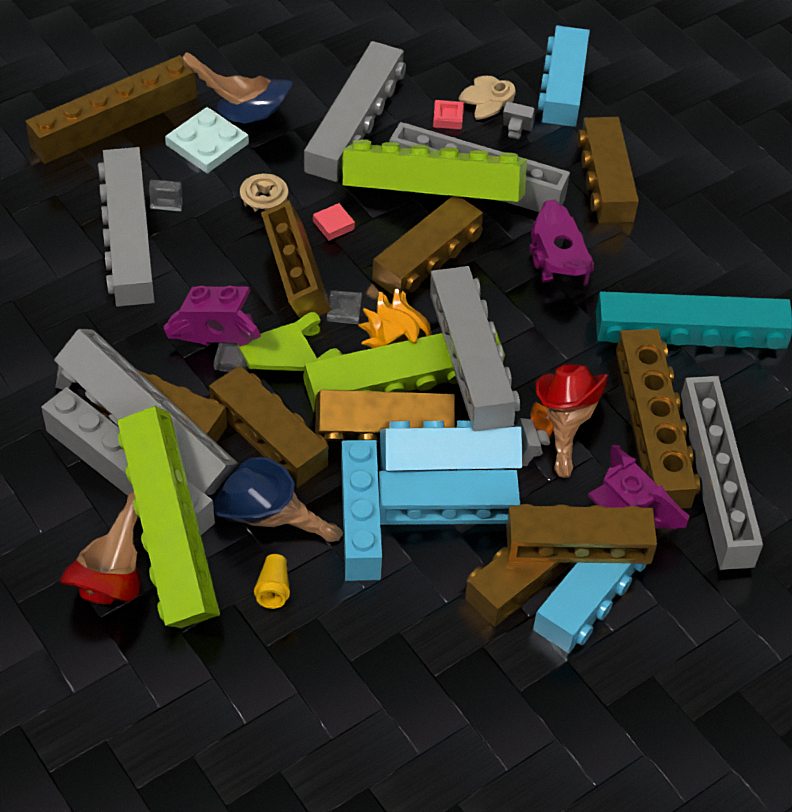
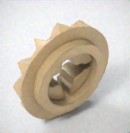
[240,174,288,212]

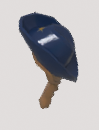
[183,52,293,123]
[213,457,343,542]

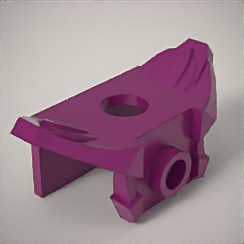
[530,199,594,286]
[163,286,261,346]
[588,445,690,529]

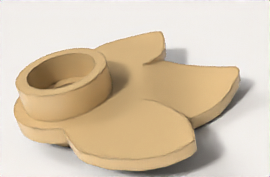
[459,76,516,120]

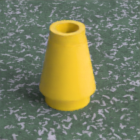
[254,554,290,609]

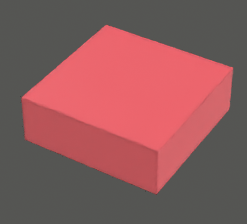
[433,100,464,129]
[313,203,355,241]

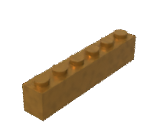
[25,55,197,164]

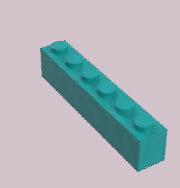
[596,292,792,349]

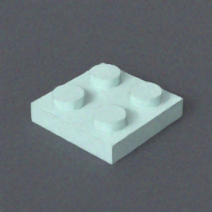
[165,107,249,173]

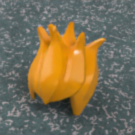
[358,289,432,348]

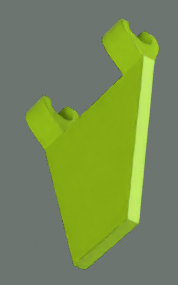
[236,312,342,371]

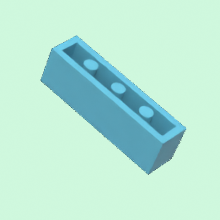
[538,26,589,127]
[380,421,522,471]
[341,440,382,581]
[378,468,520,525]
[533,563,647,654]

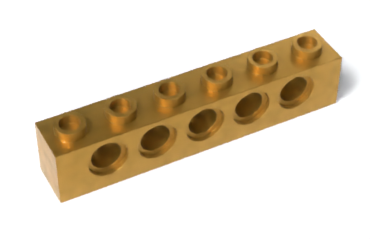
[616,329,700,509]

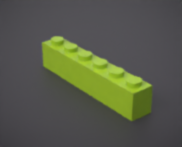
[343,140,527,202]
[303,326,505,412]
[117,406,220,628]

